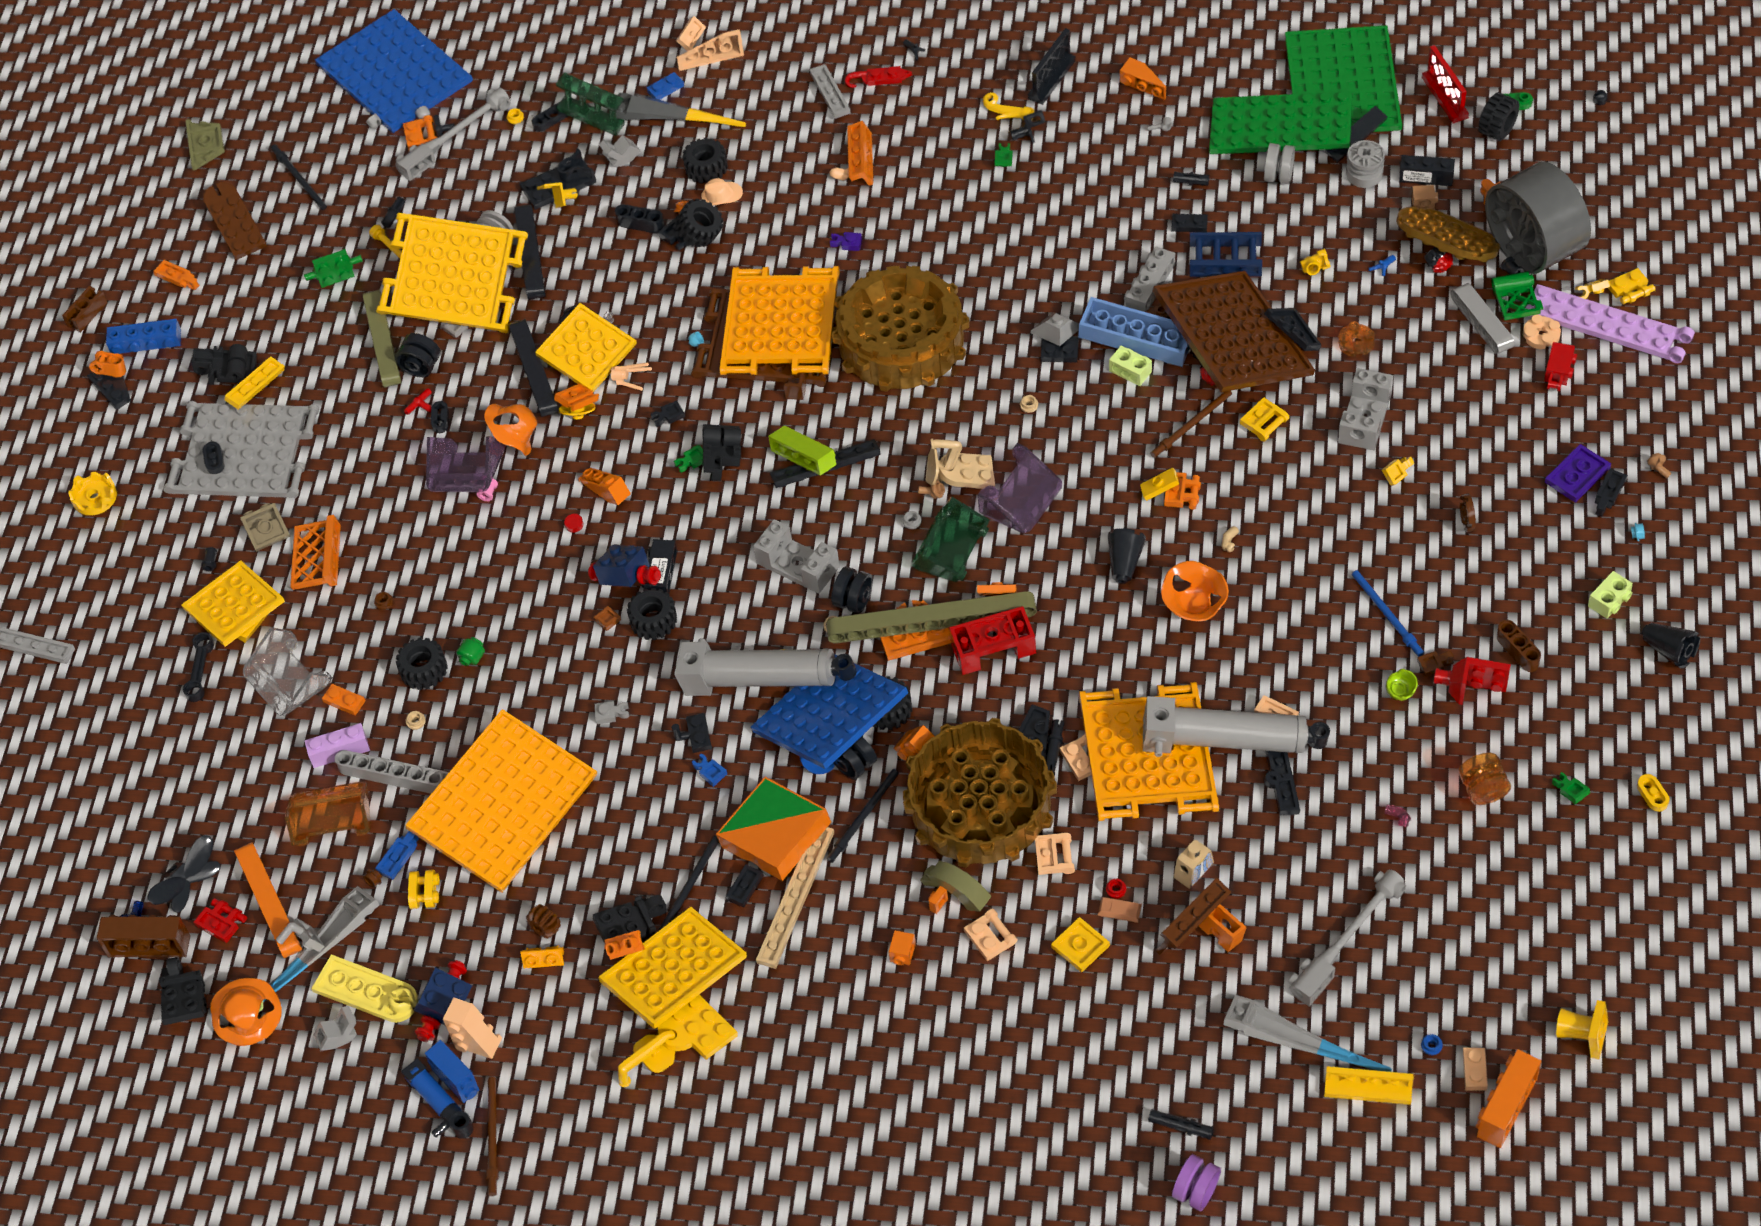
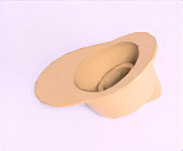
[702,178,743,205]

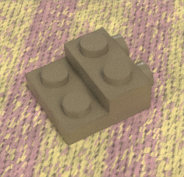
[240,503,290,552]

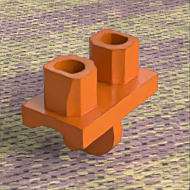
[605,930,645,960]

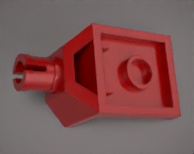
[1434,657,1511,705]

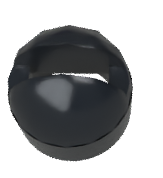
[1593,90,1608,105]

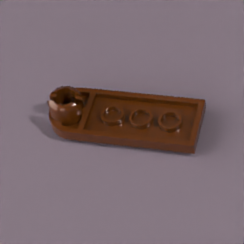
[203,182,267,260]

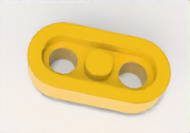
[1637,774,1670,812]

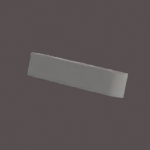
[1450,283,1515,354]

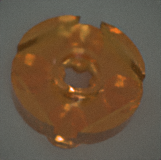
[1338,322,1375,356]

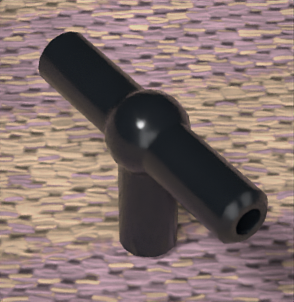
[433,115,455,138]

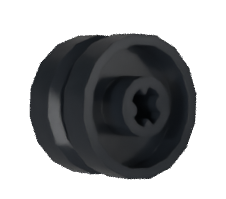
[395,333,441,378]
[831,566,873,614]
[833,736,877,780]

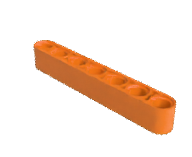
[234,842,303,959]

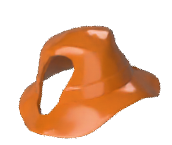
[484,404,538,456]
[1161,561,1229,621]
[210,978,282,1046]

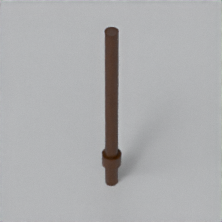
[1150,391,1232,458]
[486,1077,499,1196]

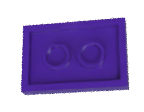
[1545,444,1611,503]

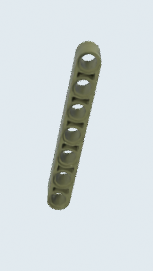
[362,290,402,388]

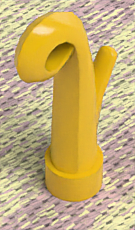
[983,92,1034,121]

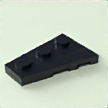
[1264,308,1322,351]
[87,368,131,410]
[1018,704,1050,758]

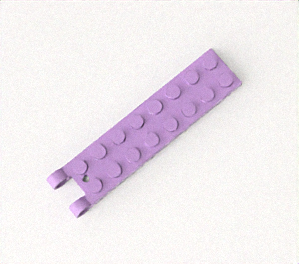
[1526,284,1695,363]

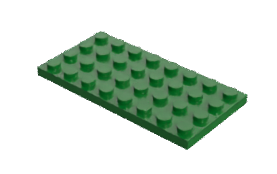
[1209,91,1352,154]

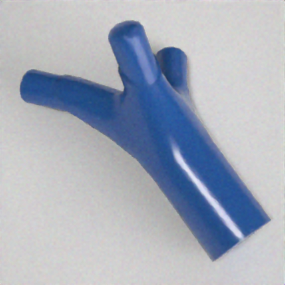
[1369,255,1396,276]

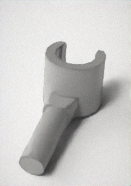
[1147,117,1172,131]

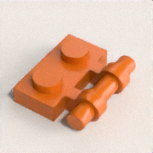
[1164,472,1201,510]

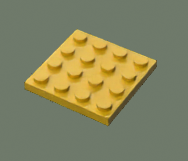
[535,303,637,392]
[181,560,285,647]

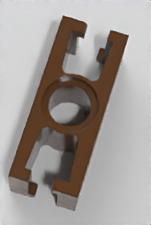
[62,285,108,333]

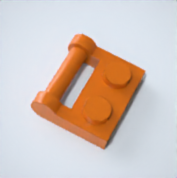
[403,115,437,150]

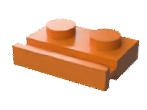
[554,384,599,411]

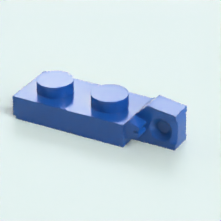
[375,831,419,880]

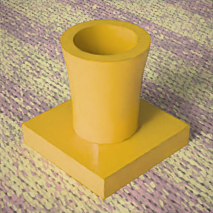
[1556,1000,1608,1060]

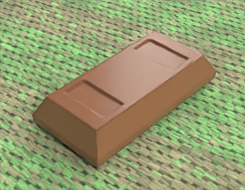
[1098,897,1142,923]

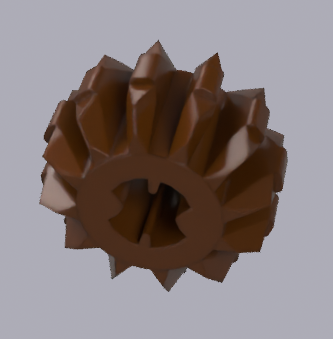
[526,904,561,939]

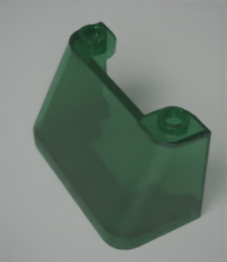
[911,497,990,582]

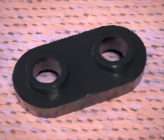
[202,442,225,474]

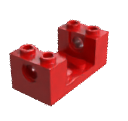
[949,606,1036,675]

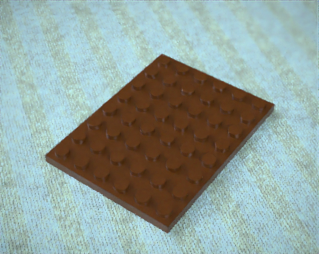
[1152,271,1315,392]

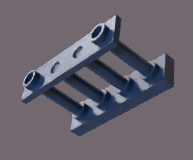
[1190,232,1262,277]

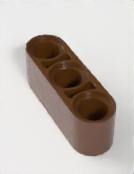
[1496,620,1541,672]

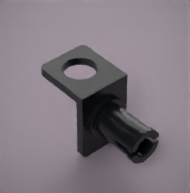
[1010,110,1046,143]

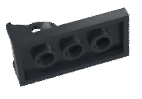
[520,148,597,210]

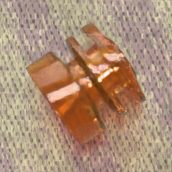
[1459,753,1511,805]

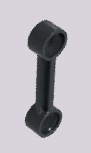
[183,632,214,702]

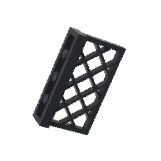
[1028,28,1076,105]

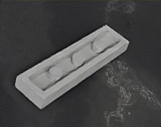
[810,64,850,119]

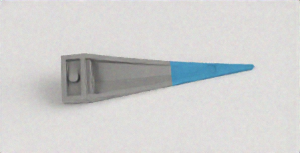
[263,886,379,1002]
[1223,995,1392,1072]

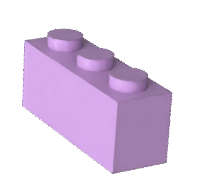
[304,723,370,768]

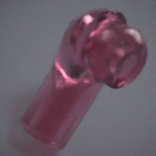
[1385,804,1411,827]

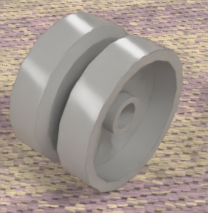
[1264,143,1295,184]

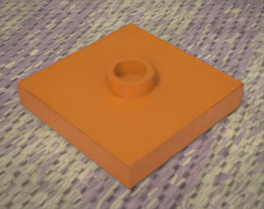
[977,582,1017,596]

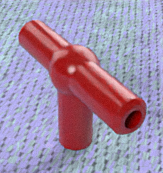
[404,388,432,415]

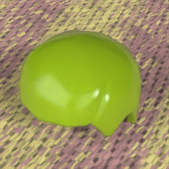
[1386,669,1418,701]

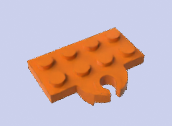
[880,600,951,661]

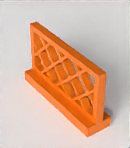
[290,515,341,590]

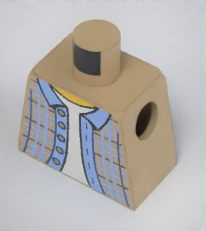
[1174,840,1214,889]

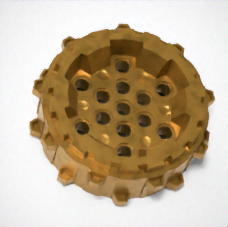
[831,266,969,391]
[903,718,1057,868]

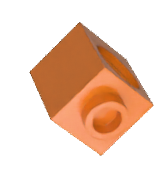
[889,930,916,965]

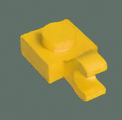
[1575,279,1610,299]
[1382,457,1414,486]

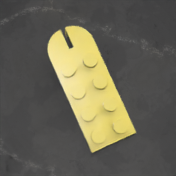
[311,954,418,1022]

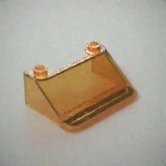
[285,782,371,846]

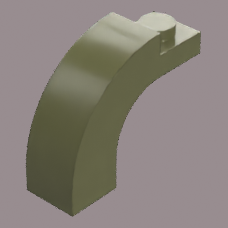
[920,861,991,912]

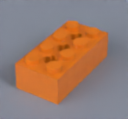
[1476,1049,1542,1149]

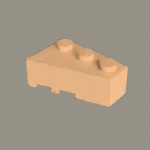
[443,998,502,1059]

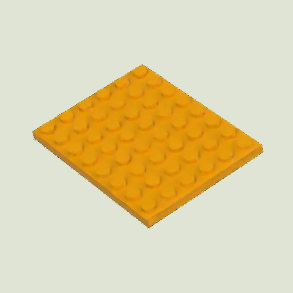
[405,709,597,893]

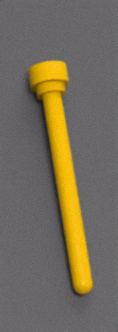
[369,225,402,259]

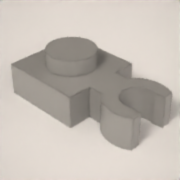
[595,701,629,724]

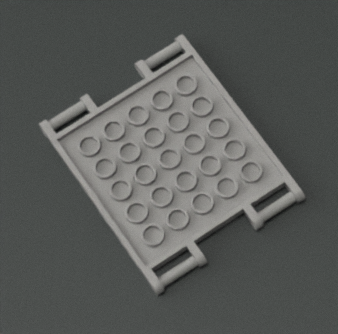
[163,401,320,498]

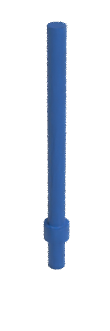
[1352,570,1424,657]

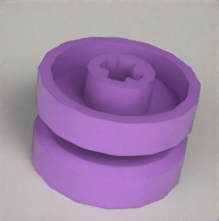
[1172,1154,1221,1212]

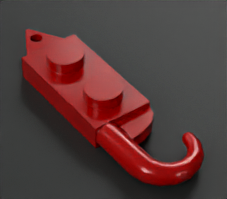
[844,66,912,88]

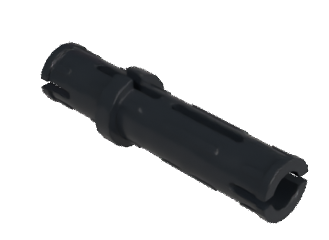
[1045,719,1065,776]
[1148,1109,1214,1140]

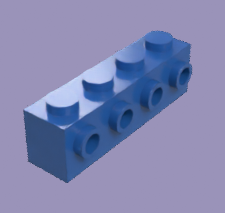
[106,319,181,354]

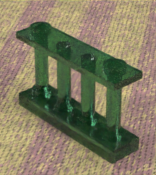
[556,73,625,136]

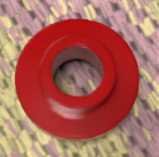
[1106,878,1126,899]

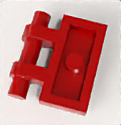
[194,898,247,943]

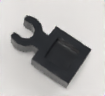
[650,400,685,427]

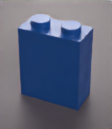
[424,1040,479,1104]

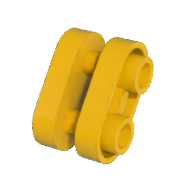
[408,870,440,909]

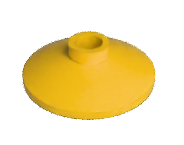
[559,403,595,419]

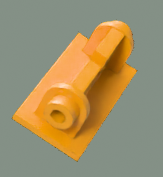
[520,945,564,968]

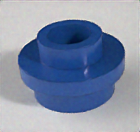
[1421,1034,1443,1055]

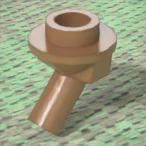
[1647,453,1671,479]
[918,480,945,499]

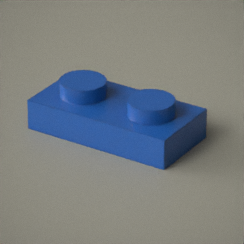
[647,72,684,100]

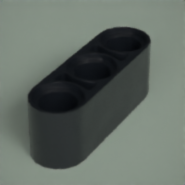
[615,204,665,233]

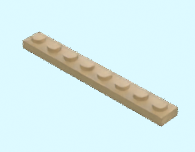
[756,827,834,969]

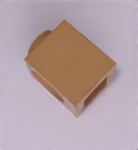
[1411,185,1438,210]

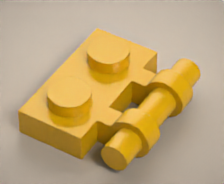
[1608,268,1655,304]

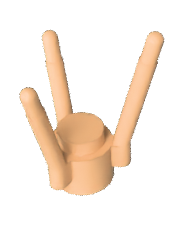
[611,363,652,391]

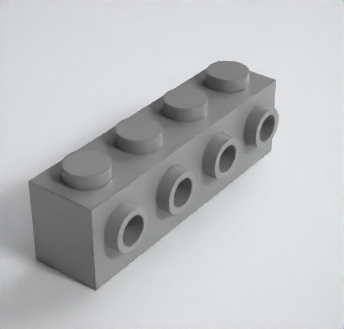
[1124,246,1175,312]

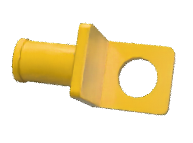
[537,182,578,208]

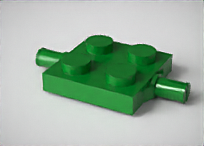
[304,249,363,288]

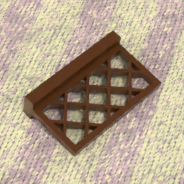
[1156,877,1231,955]

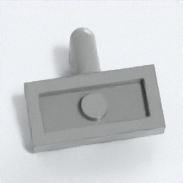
[276,918,325,952]

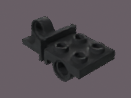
[192,344,257,385]
[702,424,741,481]
[592,895,666,944]
[159,957,207,1025]

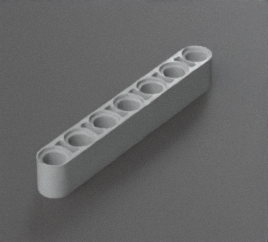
[335,750,449,794]

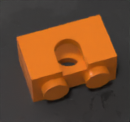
[893,725,935,761]
[1199,904,1247,952]

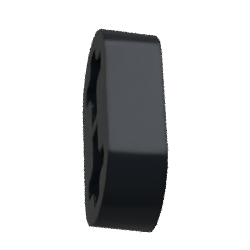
[431,401,449,434]

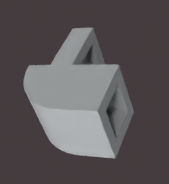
[599,135,641,167]
[313,1006,357,1051]

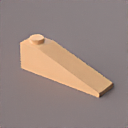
[677,29,744,71]

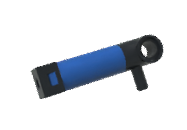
[401,1058,474,1139]

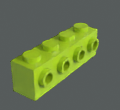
[768,425,837,475]

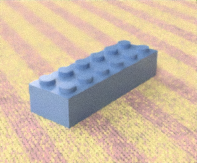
[1078,297,1190,367]

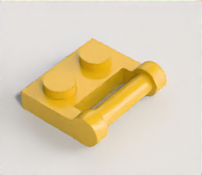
[1240,397,1290,442]

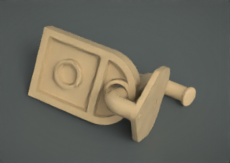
[926,439,995,489]

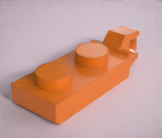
[153,260,200,290]

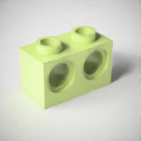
[1109,346,1152,386]
[1588,571,1633,619]

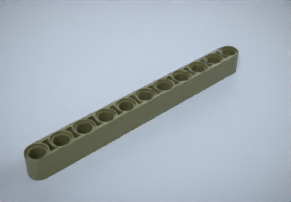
[826,591,1037,643]

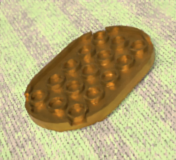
[1396,206,1500,262]

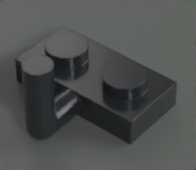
[671,713,712,753]

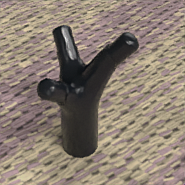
[903,39,925,61]

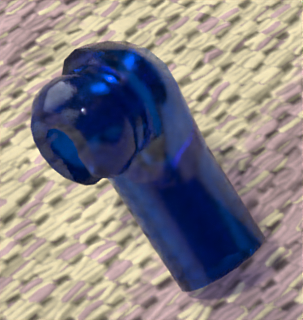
[120,901,144,917]

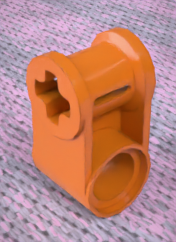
[89,351,126,377]

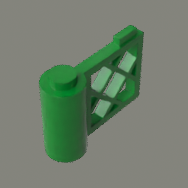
[1491,271,1543,321]

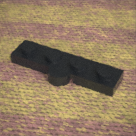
[1264,751,1300,816]

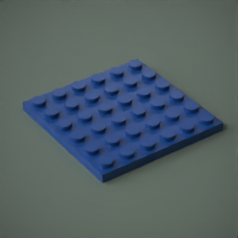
[751,654,908,769]

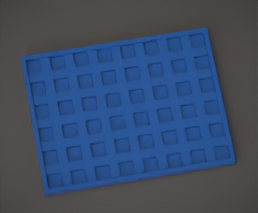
[315,9,473,133]

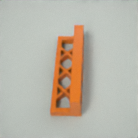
[847,121,873,186]

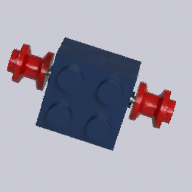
[588,544,661,587]
[414,960,473,1042]

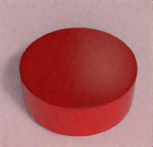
[564,514,584,533]

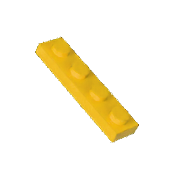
[224,356,285,410]

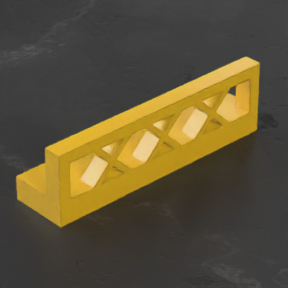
[1324,1066,1414,1105]

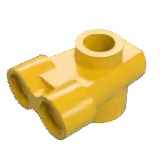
[1300,249,1331,275]

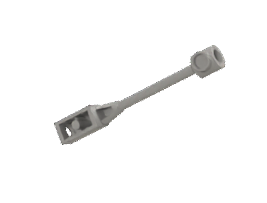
[395,88,511,181]
[1288,870,1406,1007]

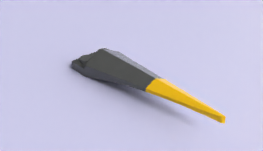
[609,92,746,127]

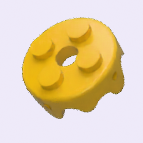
[69,472,117,515]

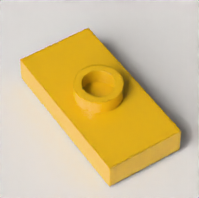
[1140,468,1179,501]

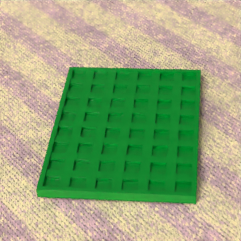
[1285,25,1402,132]

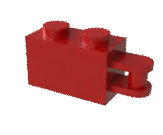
[1544,342,1577,392]

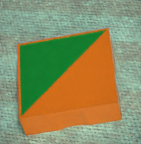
[716,777,831,881]

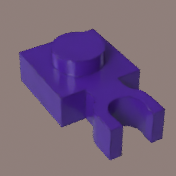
[830,232,862,251]

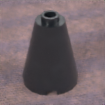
[1108,528,1146,584]
[1642,623,1700,668]

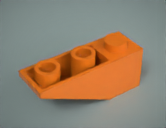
[1120,57,1166,100]
[578,467,631,505]

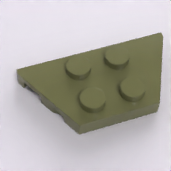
[185,119,225,170]

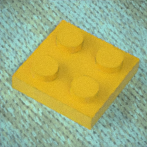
[1051,917,1110,973]

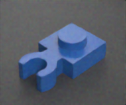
[692,754,727,787]

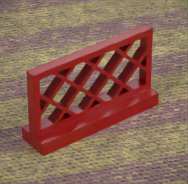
[1422,45,1469,124]

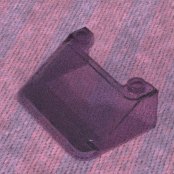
[426,436,505,492]
[978,443,1062,533]

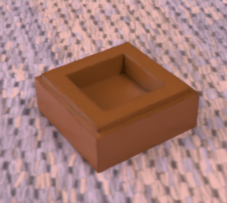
[594,606,621,631]

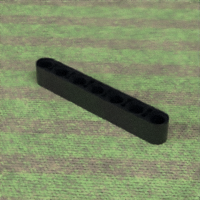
[514,204,546,300]
[508,319,559,417]

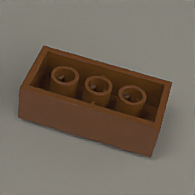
[96,915,191,957]

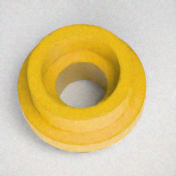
[507,108,524,124]

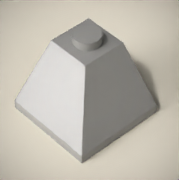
[1031,313,1079,346]

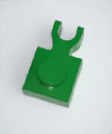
[995,143,1013,167]
[674,444,703,473]
[1552,772,1590,805]

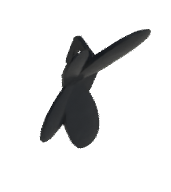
[147,835,221,913]

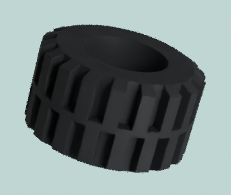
[1478,92,1519,141]
[682,138,728,184]
[675,199,723,247]
[627,588,677,640]
[396,637,448,690]
[873,676,912,730]

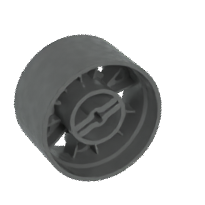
[1485,162,1591,274]

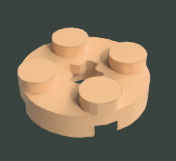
[1523,314,1561,349]

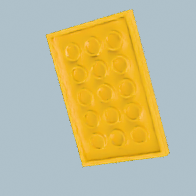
[599,907,747,1029]

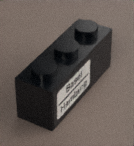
[1399,155,1455,186]
[642,539,678,593]

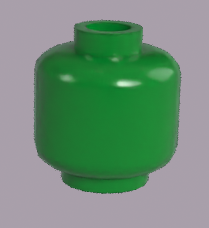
[456,637,485,666]

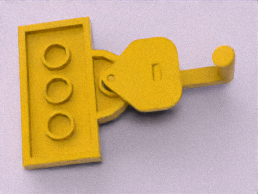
[618,995,738,1087]

